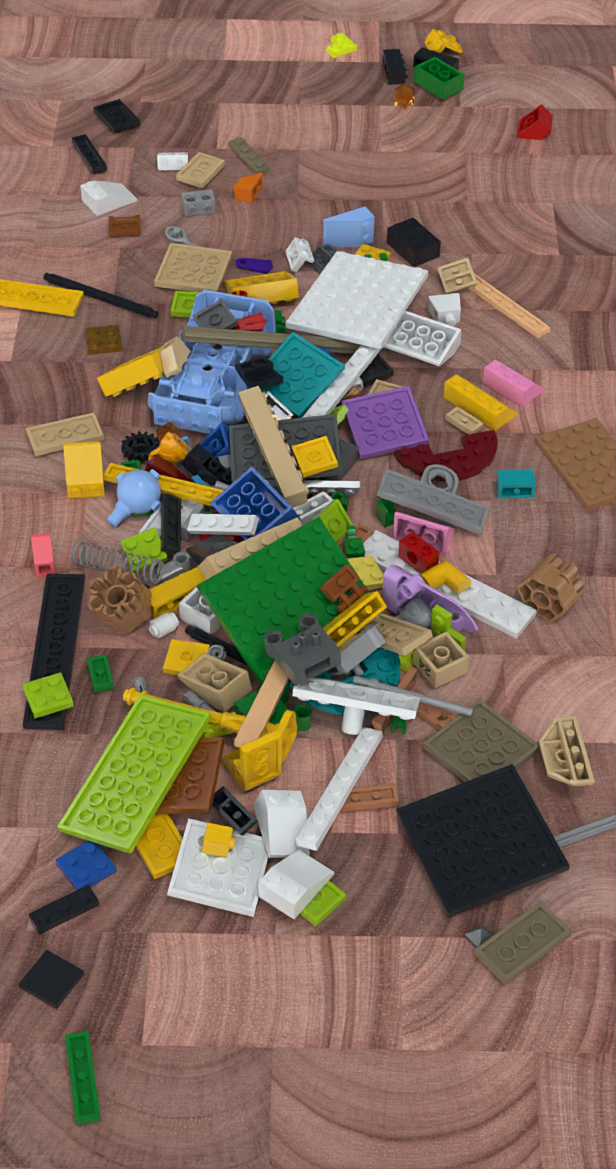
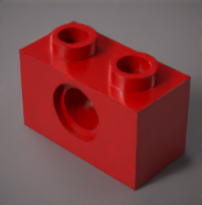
[398,532,440,574]

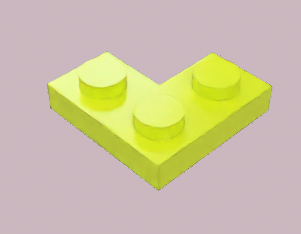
[326,33,357,58]

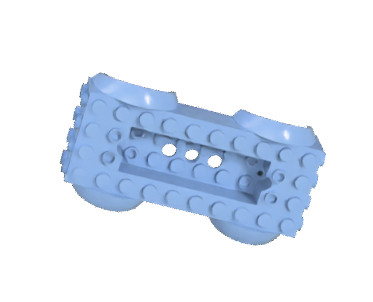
[147,290,276,434]

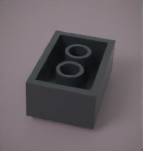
[387,217,441,267]

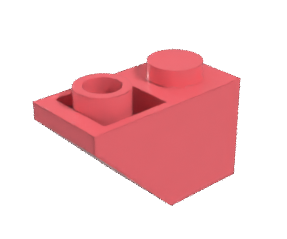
[31,533,55,578]

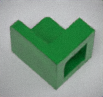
[376,499,397,528]

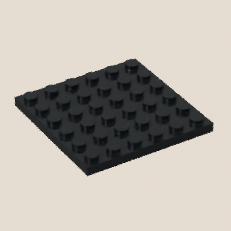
[396,764,570,918]

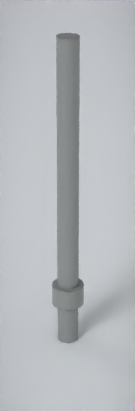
[353,676,473,717]

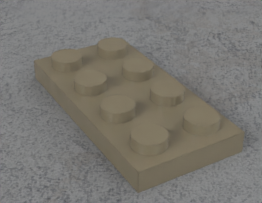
[474,901,572,985]

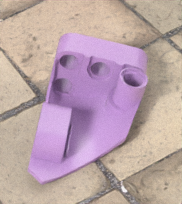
[383,565,478,633]

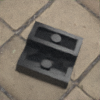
[235,356,283,390]

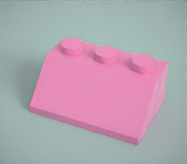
[483,360,544,407]
[393,512,454,556]

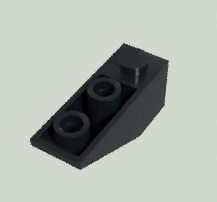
[181,443,232,486]

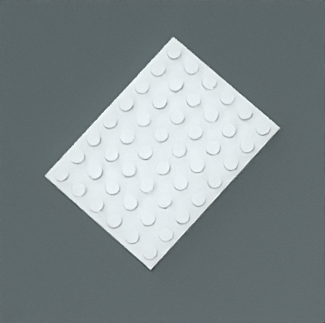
[286,251,428,349]

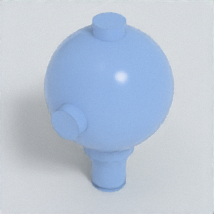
[106,469,162,528]

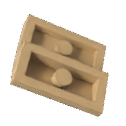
[437,257,477,294]

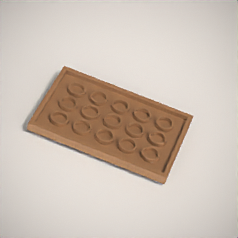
[534,418,616,511]

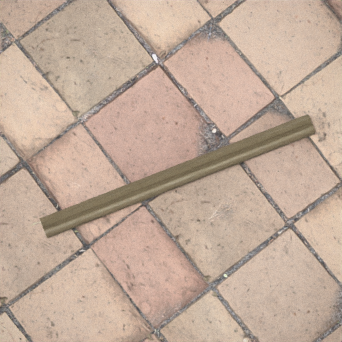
[181,326,361,354]

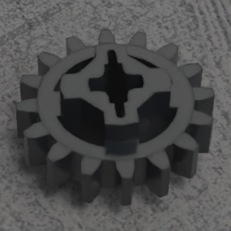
[121,431,160,464]

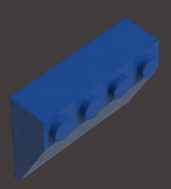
[210,467,301,540]

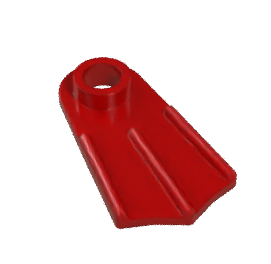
[231,312,267,331]

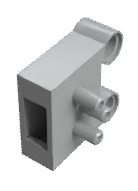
[327,624,386,678]

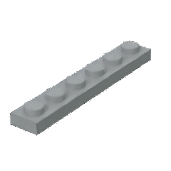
[266,480,360,496]

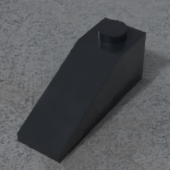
[212,786,259,836]

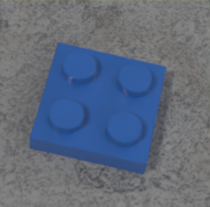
[55,841,117,890]

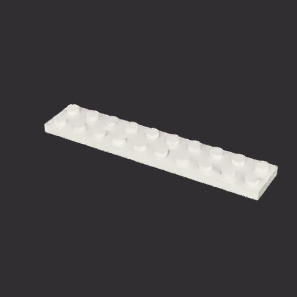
[363,530,537,639]

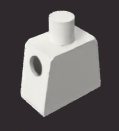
[427,293,461,327]

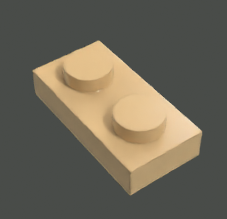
[445,406,484,435]

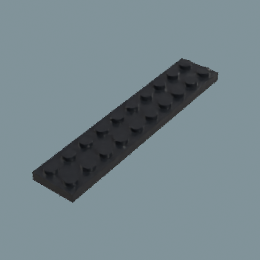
[23,574,86,730]

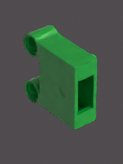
[234,683,312,732]

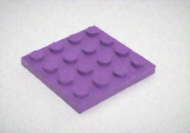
[342,386,429,460]

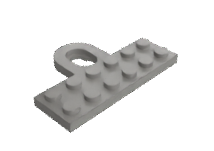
[376,464,489,535]

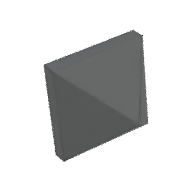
[465,922,494,948]

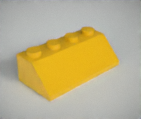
[443,374,518,431]

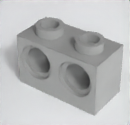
[181,189,216,216]

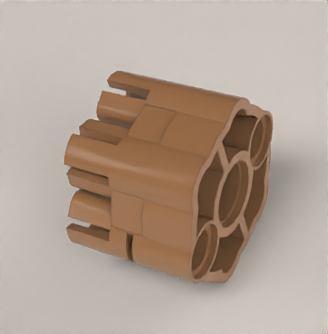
[517,554,586,622]
[88,566,152,633]

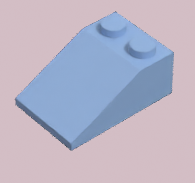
[323,207,375,247]

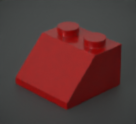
[517,104,553,140]

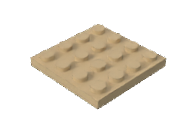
[154,243,233,292]

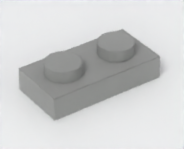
[181,503,204,542]

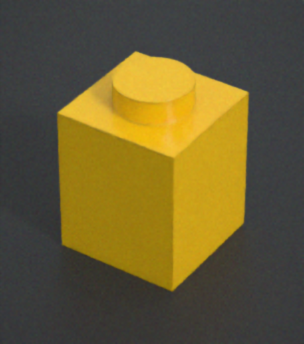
[201,823,236,858]

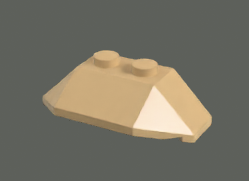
[539,716,595,786]

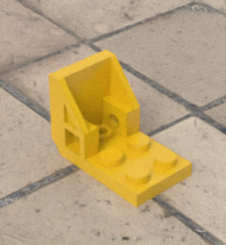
[221,730,282,791]

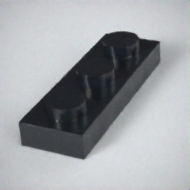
[29,885,99,935]

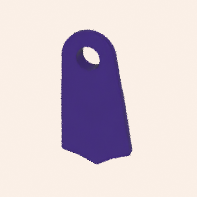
[235,258,273,274]

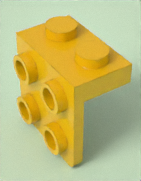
[424,29,463,54]

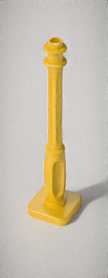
[123,687,297,762]

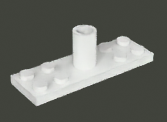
[292,677,420,735]

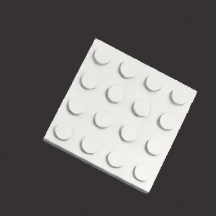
[167,818,268,917]

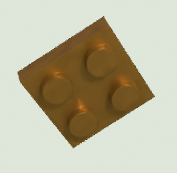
[85,325,122,355]

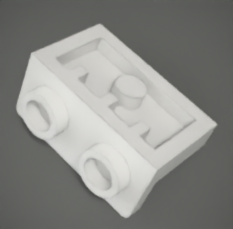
[157,152,188,171]
[285,237,314,273]

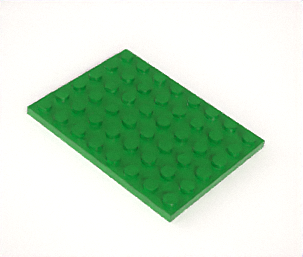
[197,517,383,686]

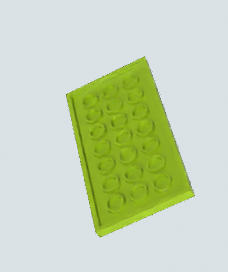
[57,695,212,854]

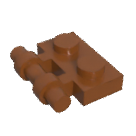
[319,564,367,613]

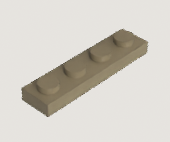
[228,137,270,174]

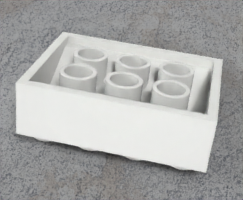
[383,311,461,366]

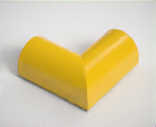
[419,559,472,594]

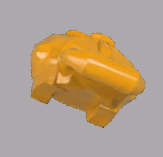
[148,432,190,464]

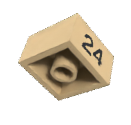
[413,632,470,688]

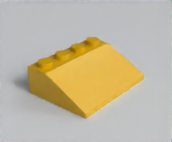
[223,271,299,304]
[97,346,164,397]

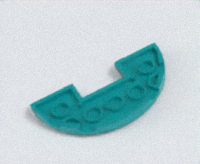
[289,647,401,715]

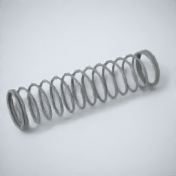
[71,541,164,584]

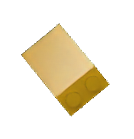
[63,441,105,498]

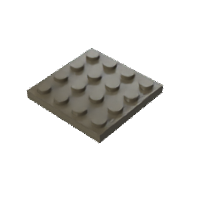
[423,699,540,782]

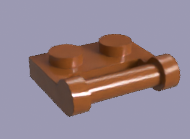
[109,215,141,236]

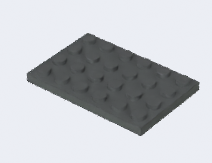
[229,414,342,483]

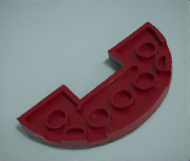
[394,430,498,481]

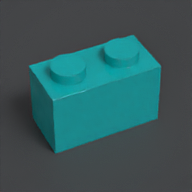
[496,470,536,498]

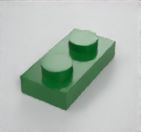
[87,654,114,693]

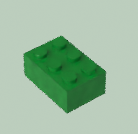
[414,57,465,100]

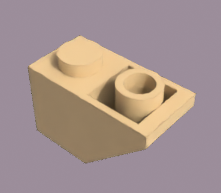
[159,336,191,377]

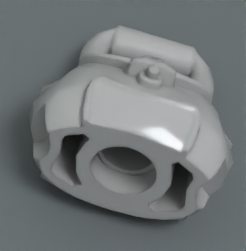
[394,597,432,629]

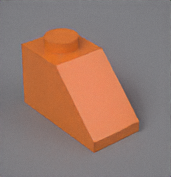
[233,173,263,203]

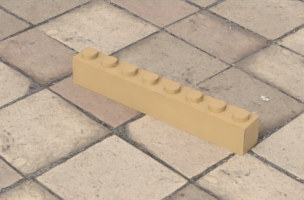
[238,386,309,507]

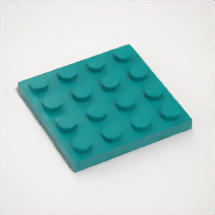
[261,332,345,418]

